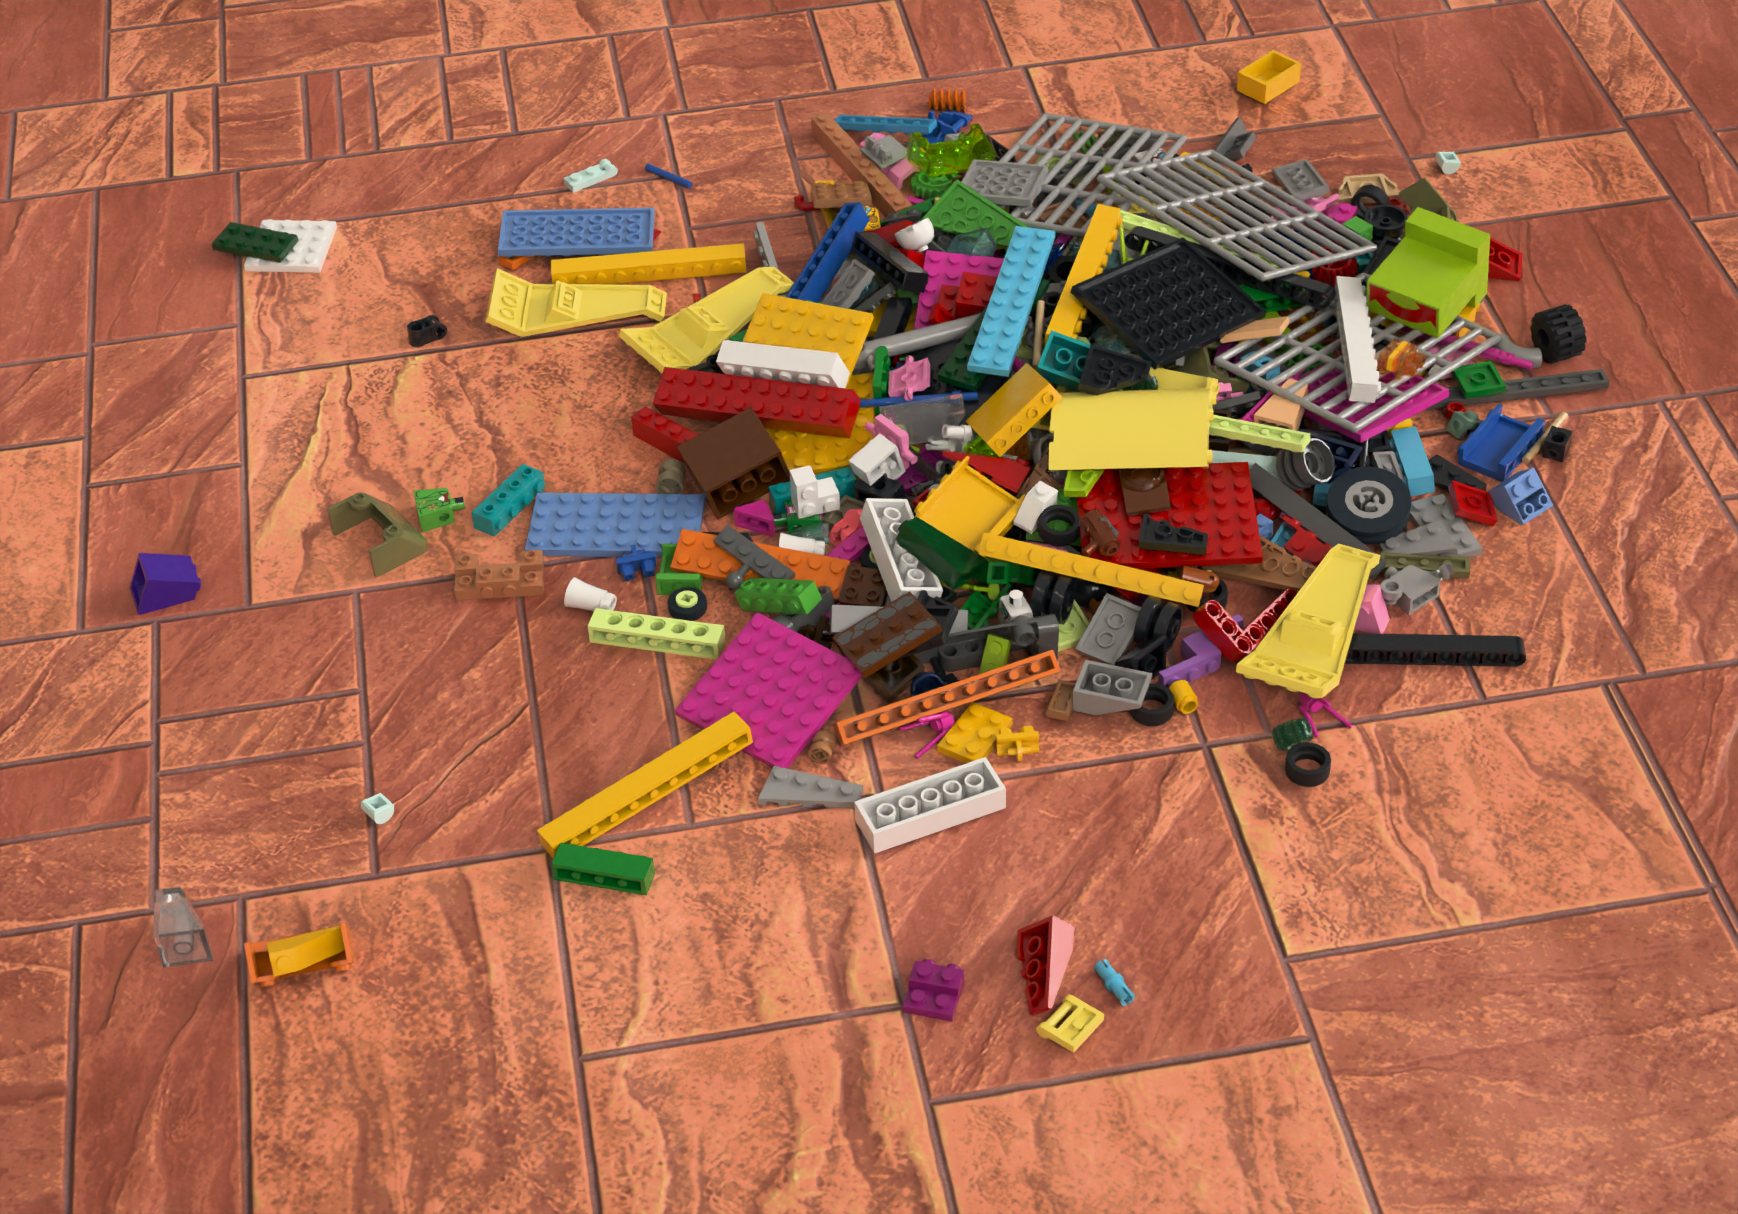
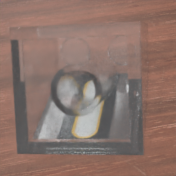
[153,887,213,967]

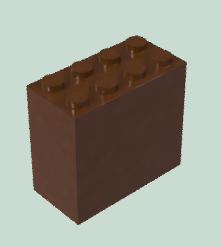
[677,407,790,519]

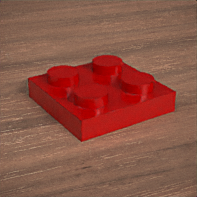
[1448,480,1498,526]

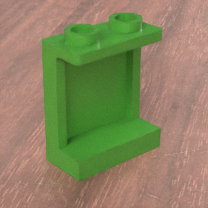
[656,544,704,595]

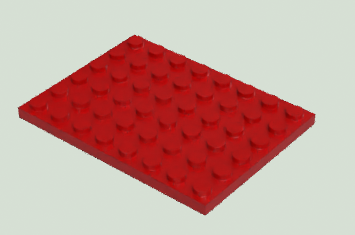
[1076,462,1263,569]

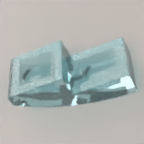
[787,523,829,544]

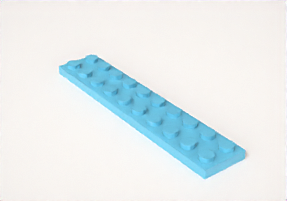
[967,226,1055,377]

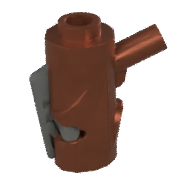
[1081,510,1120,557]

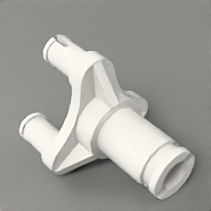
[925,424,998,474]

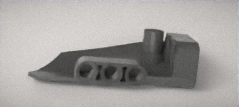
[914,614,1059,672]

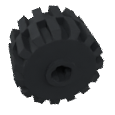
[1530,304,1587,364]

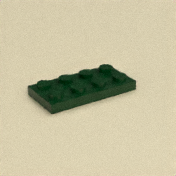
[212,222,298,263]

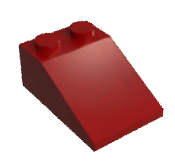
[1488,238,1523,281]

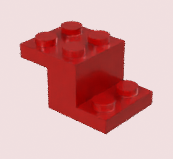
[938,271,998,319]

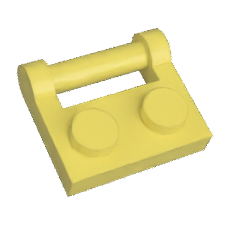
[1036,994,1104,1053]

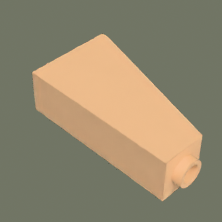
[1254,378,1308,431]

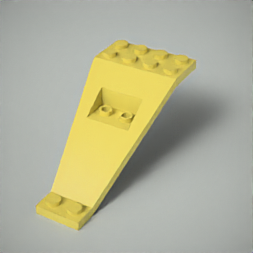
[619,266,794,374]
[485,269,667,337]
[1236,544,1380,698]

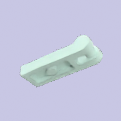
[564,159,618,193]

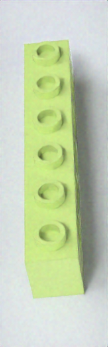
[588,608,726,660]

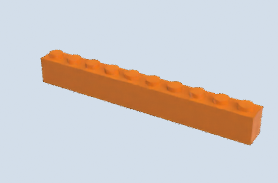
[833,650,1060,747]

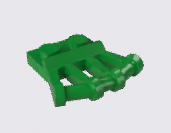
[872,346,891,416]

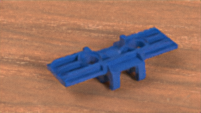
[911,110,973,152]

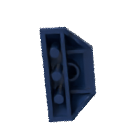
[1299,429,1363,484]

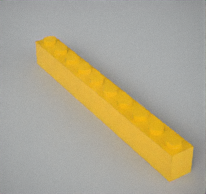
[1044,204,1123,348]
[551,243,747,285]
[978,532,1204,607]
[537,712,753,859]

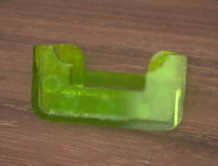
[906,123,997,177]

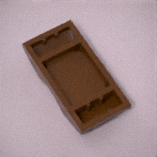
[1118,468,1171,517]

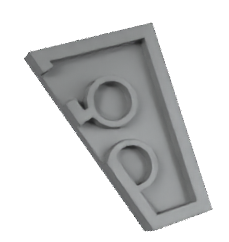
[1379,519,1457,555]

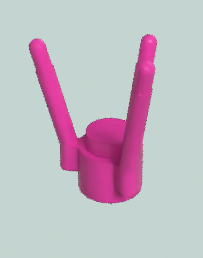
[1299,692,1353,738]
[899,711,955,758]

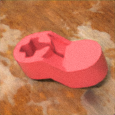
[830,509,863,546]

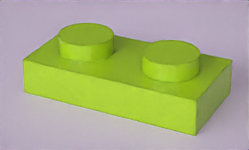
[979,633,1012,674]

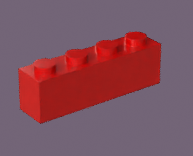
[631,406,698,464]

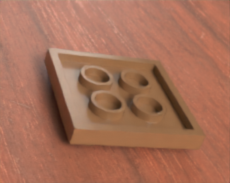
[811,181,872,208]

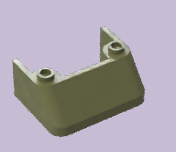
[1399,177,1458,240]
[1173,339,1250,395]
[327,492,428,578]

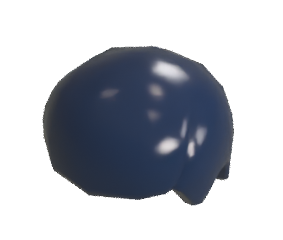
[910,672,944,697]

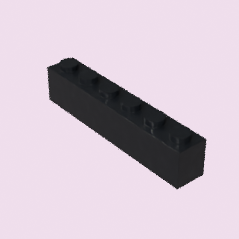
[851,231,929,293]

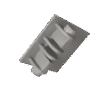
[860,135,912,169]

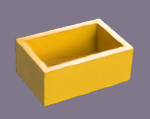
[1237,50,1301,104]

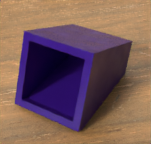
[130,553,201,614]

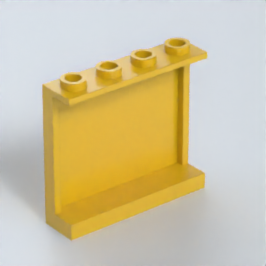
[966,363,1063,457]
[914,456,1026,557]

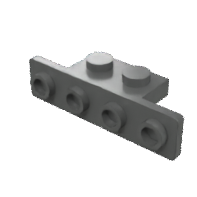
[1210,117,1256,166]

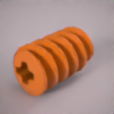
[928,87,966,112]

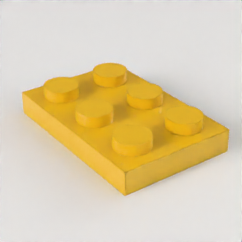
[937,702,1013,763]

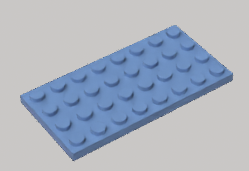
[498,208,655,258]
[525,492,706,557]

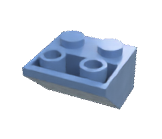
[1489,467,1553,525]

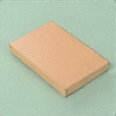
[1220,316,1289,343]

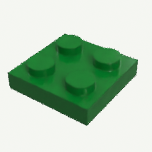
[1451,361,1506,399]

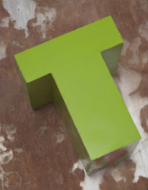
[1367,207,1490,338]

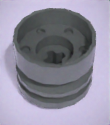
[1276,438,1335,491]

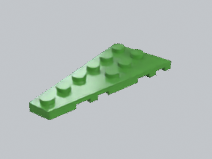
[920,179,1030,248]

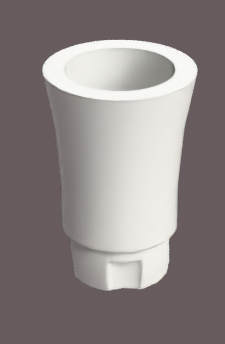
[779,533,826,556]
[564,577,617,612]

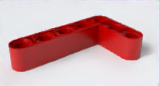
[1193,589,1297,663]

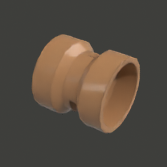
[808,731,837,764]

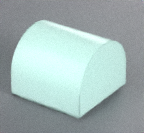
[1435,152,1461,174]
[361,793,394,824]

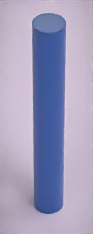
[645,163,692,188]

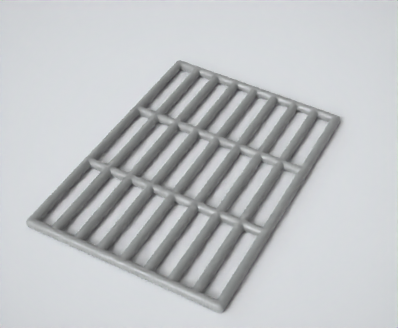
[998,113,1187,237]
[1097,149,1377,281]
[1214,273,1502,433]

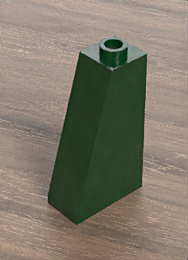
[895,517,987,590]

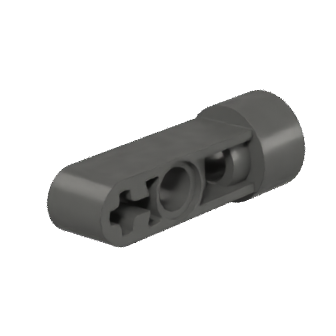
[772,586,836,633]

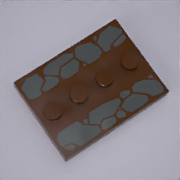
[832,591,943,679]

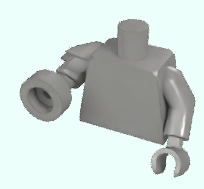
[1380,563,1455,615]

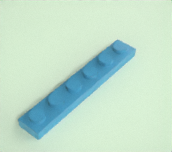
[835,115,937,135]

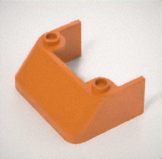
[244,923,355,987]

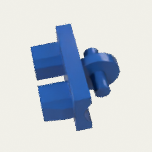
[616,545,656,581]

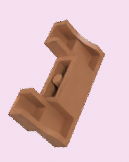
[454,550,544,601]

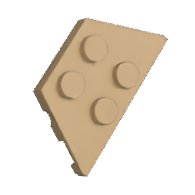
[1334,173,1403,205]

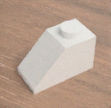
[1013,481,1058,534]

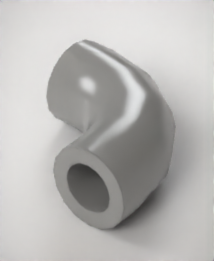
[1492,334,1542,368]

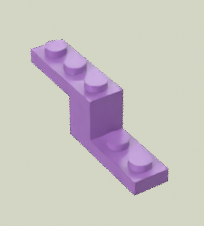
[1158,614,1244,689]

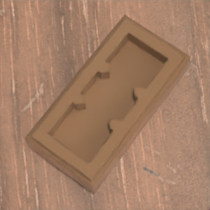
[1046,680,1076,721]

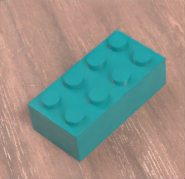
[1036,330,1120,392]

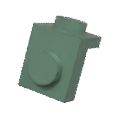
[1446,410,1480,439]

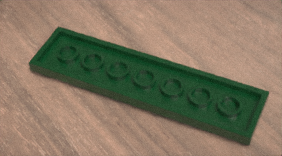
[937,278,1049,392]

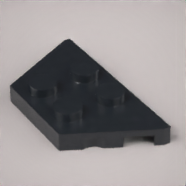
[898,590,958,659]

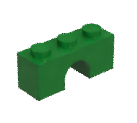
[976,557,1042,585]

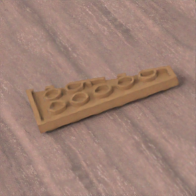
[1203,535,1317,593]

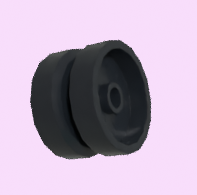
[1364,204,1408,248]
[1030,570,1076,625]
[1134,596,1183,652]

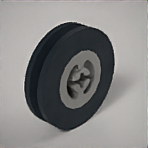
[1326,467,1411,545]

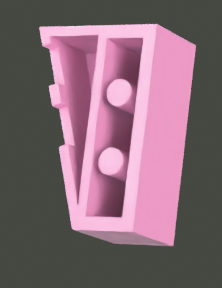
[1355,584,1390,634]

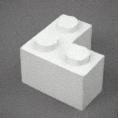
[849,433,906,486]
[789,465,840,519]

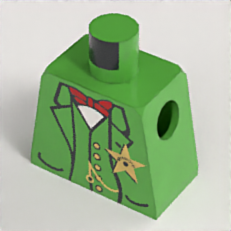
[414,488,465,532]

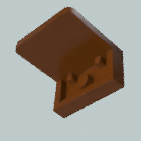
[839,565,887,607]

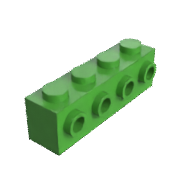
[734,577,822,615]

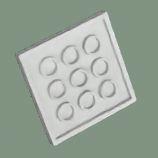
[244,219,337,273]

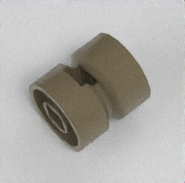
[656,459,686,494]

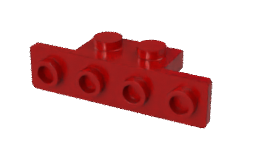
[1281,515,1333,567]

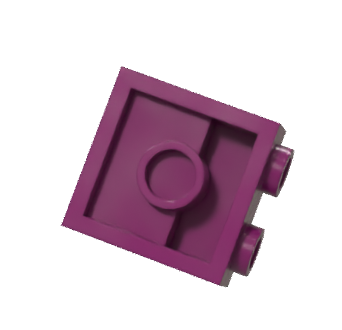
[903,959,965,1022]

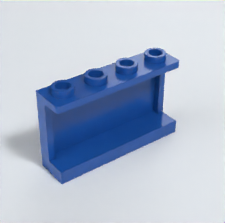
[1457,404,1545,482]

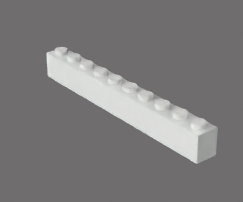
[1334,276,1381,403]

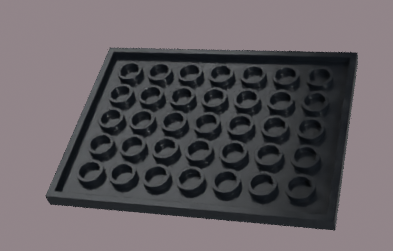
[1070,238,1267,370]

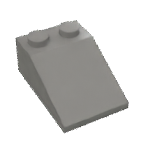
[1073,660,1152,715]

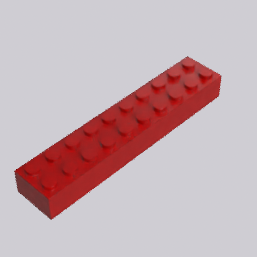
[653,367,861,439]

